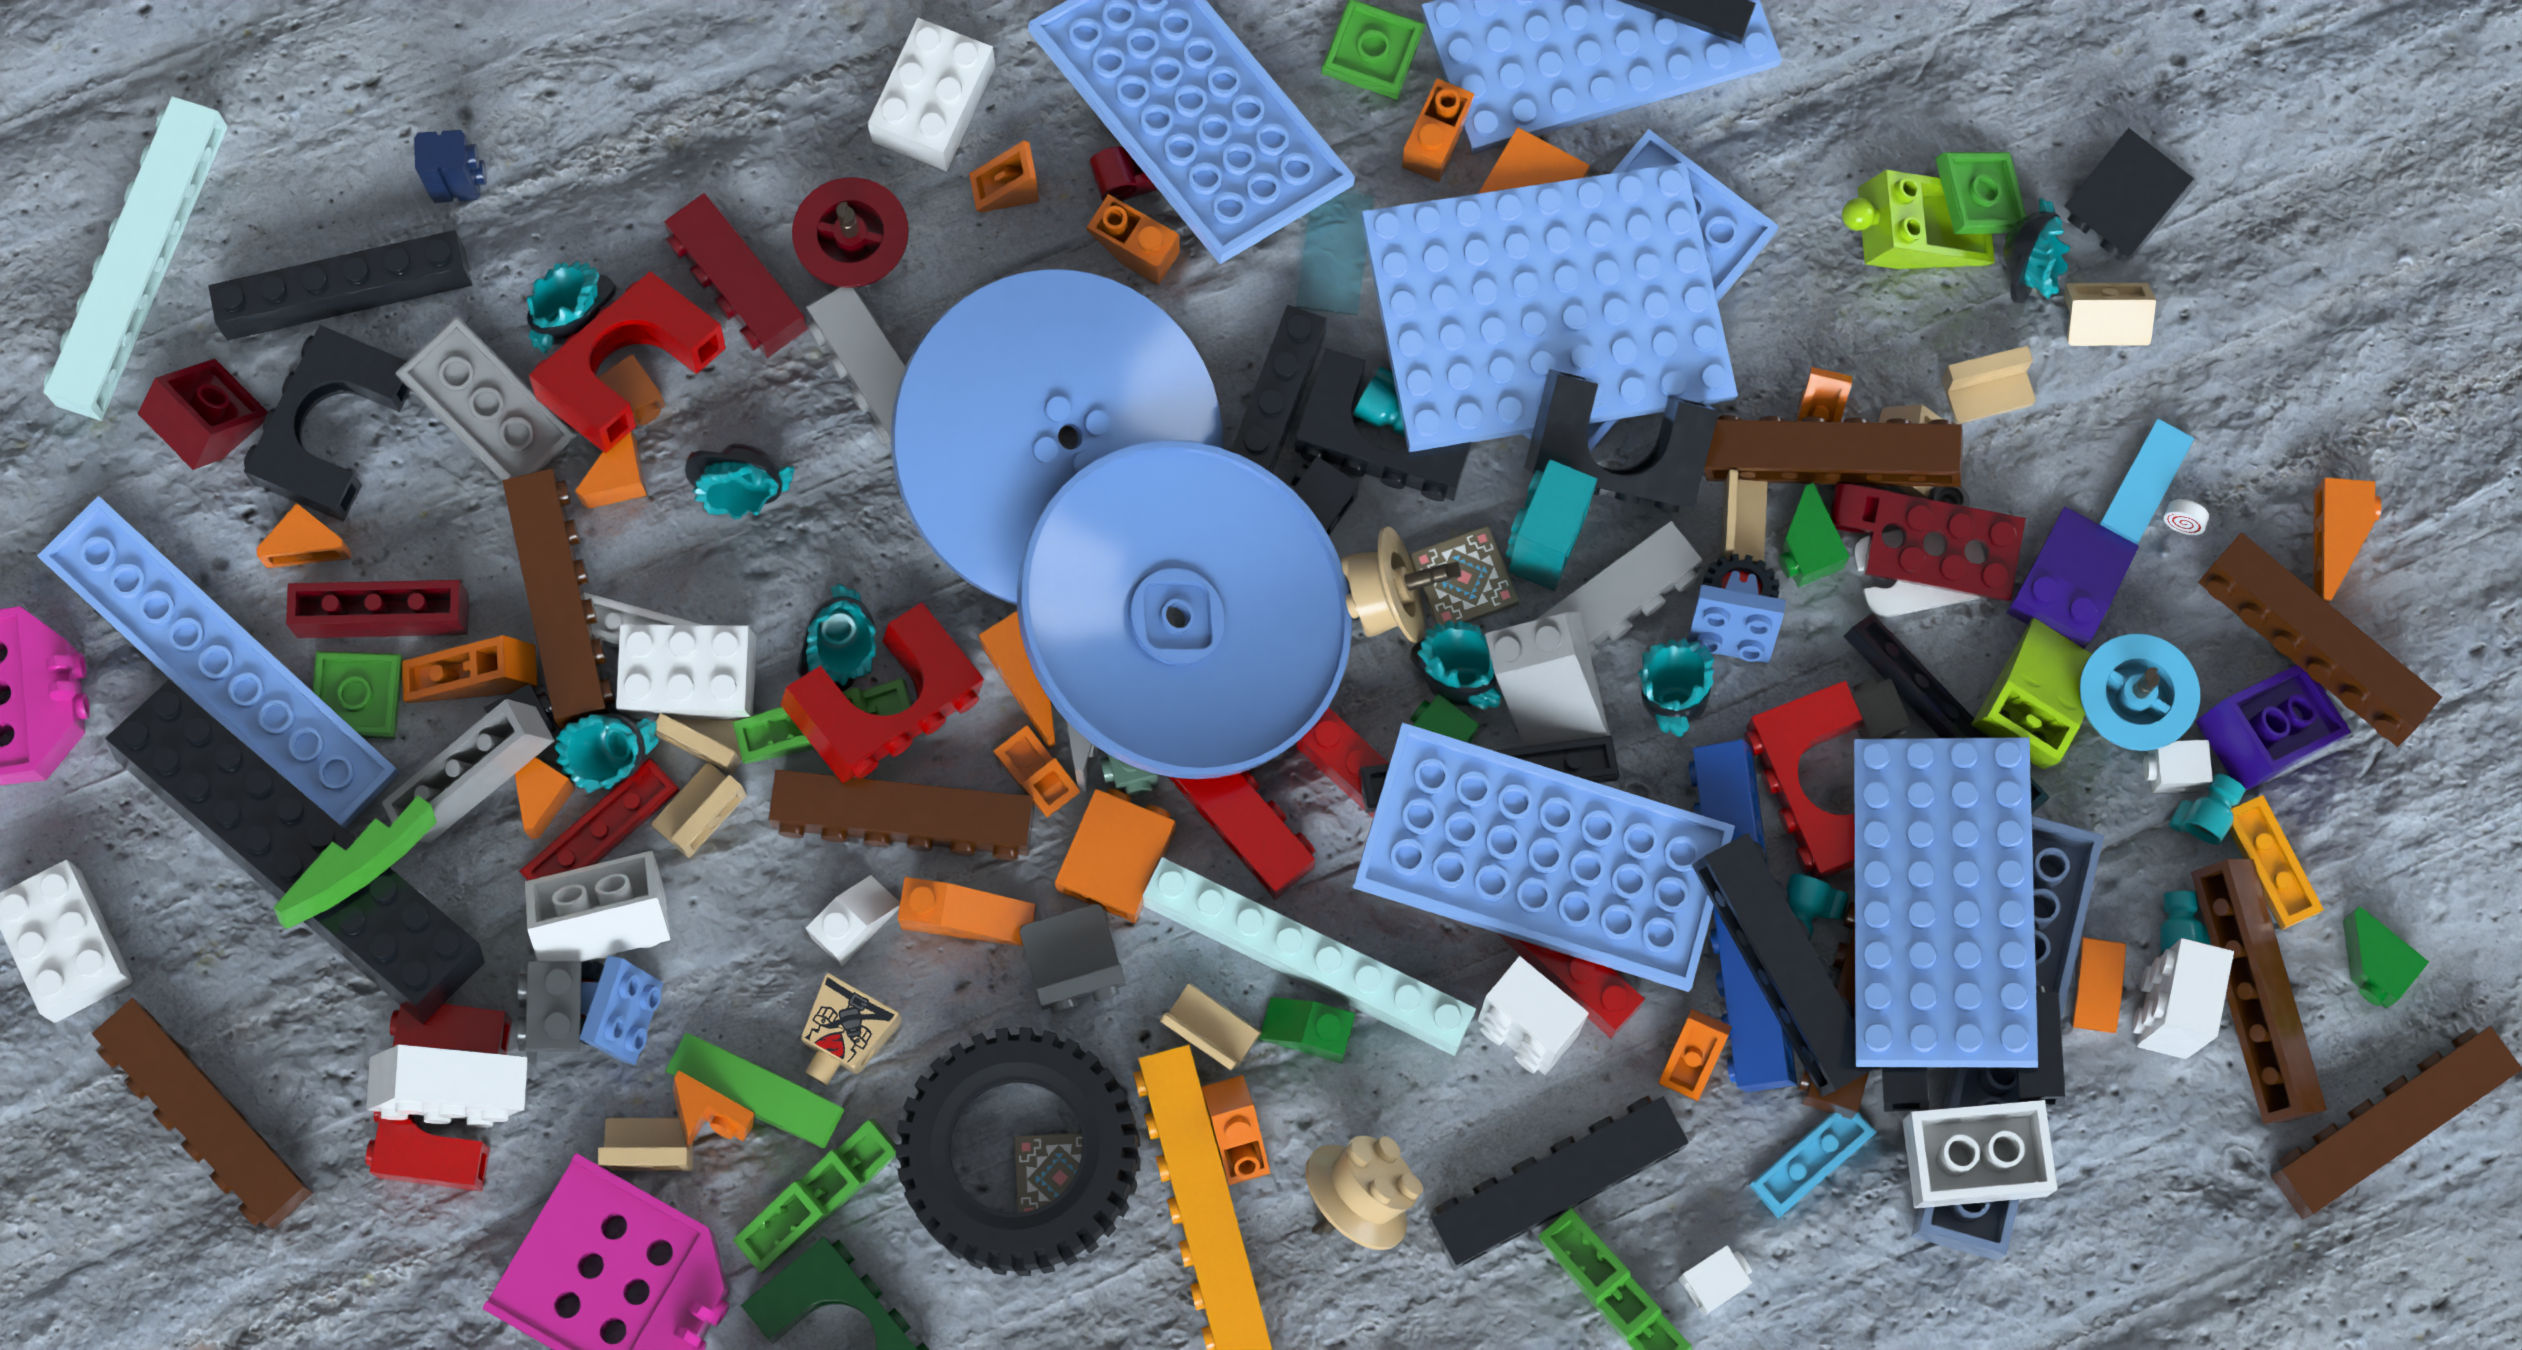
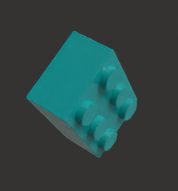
[1505,460,1597,591]

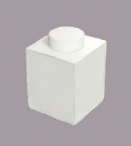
[2143,740,2213,793]
[1679,1245,1752,1316]

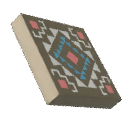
[1409,525,1519,625]
[1014,1133,1082,1212]

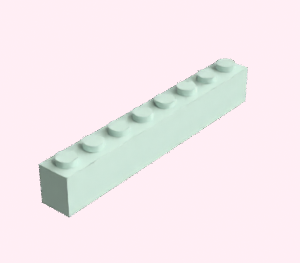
[44,96,228,421]
[1143,857,1476,1056]

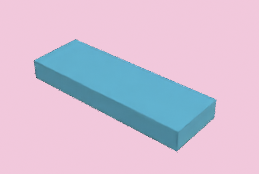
[2099,418,2195,544]
[1749,1112,1877,1219]

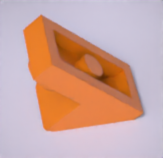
[1796,367,1852,422]
[1658,1008,1732,1101]
[673,1070,755,1148]

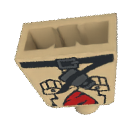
[801,973,902,1086]

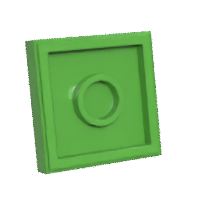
[1321,0,1425,100]
[1935,152,2026,234]
[312,651,403,739]

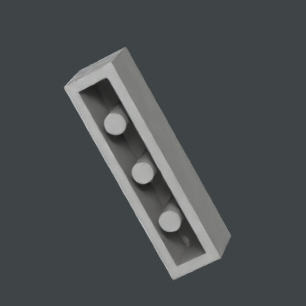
[806,287,905,446]
[1538,521,1703,659]
[381,699,555,843]

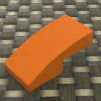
[992,725,1081,818]
[2070,936,2126,1034]

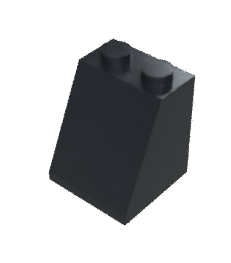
[2064,127,2198,260]

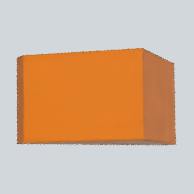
[969,141,1039,212]
[575,431,647,509]
[256,503,351,568]
[515,757,575,840]

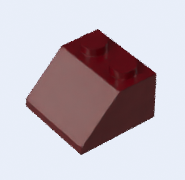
[137,358,268,470]

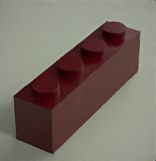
[664,193,808,358]
[286,580,469,638]

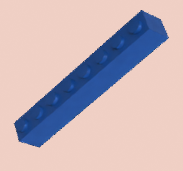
[1689,739,1798,1093]

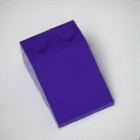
[2006,506,2139,649]
[2195,665,2352,792]

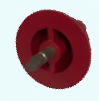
[792,177,909,288]

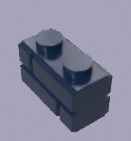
[414,130,487,203]

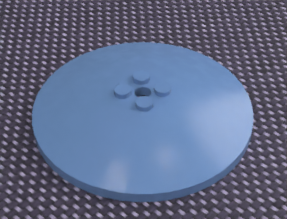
[891,269,1223,604]
[1017,440,1352,779]

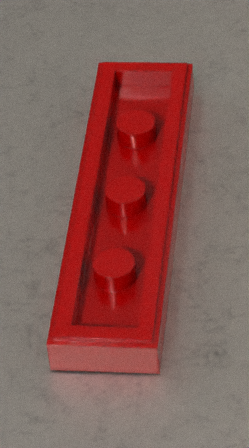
[519,757,680,881]

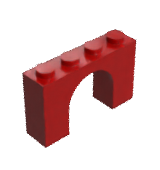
[529,271,726,453]
[781,602,984,783]
[1744,680,1863,880]
[366,1004,513,1191]

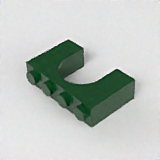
[740,1236,929,1350]

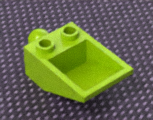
[1842,169,1995,269]
[1971,618,2092,770]

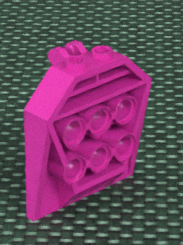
[0,606,90,785]
[482,1153,730,1350]

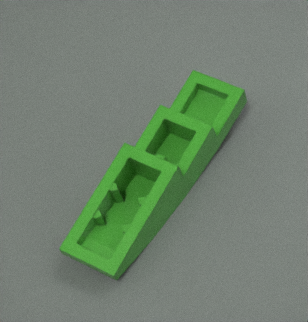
[732,678,913,764]
[273,795,437,929]
[665,1032,845,1149]
[733,1119,896,1273]
[1538,1208,1692,1350]

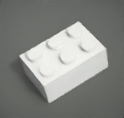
[868,18,996,172]
[616,625,757,720]
[525,850,670,962]
[0,859,134,1023]
[2132,938,2234,1059]
[1478,956,1589,1075]
[366,1045,527,1128]
[1902,1100,2058,1209]

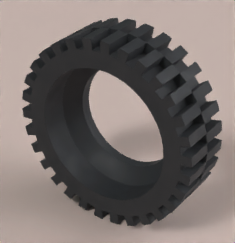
[895,1027,1141,1276]

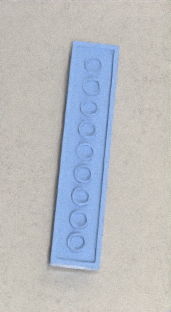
[37,496,400,829]

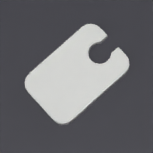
[1854,530,1985,618]

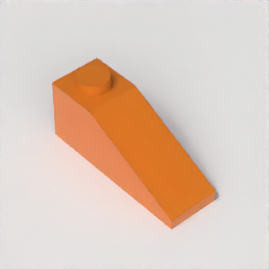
[2313,478,2381,603]
[978,611,1056,749]
[402,635,537,703]
[897,877,1036,947]

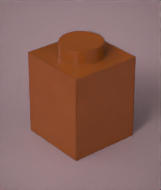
[597,354,666,426]

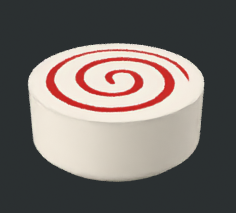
[2164,499,2209,535]

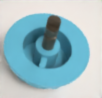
[2079,634,2200,751]

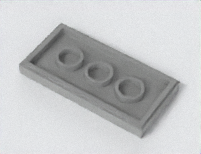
[395,315,577,480]

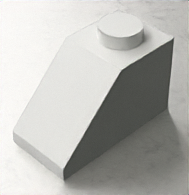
[806,875,900,967]

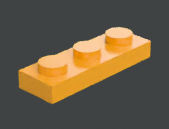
[2229,795,2324,931]

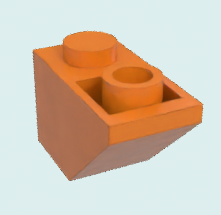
[1402,78,1475,182]
[1086,194,1180,285]
[1201,1075,1270,1186]

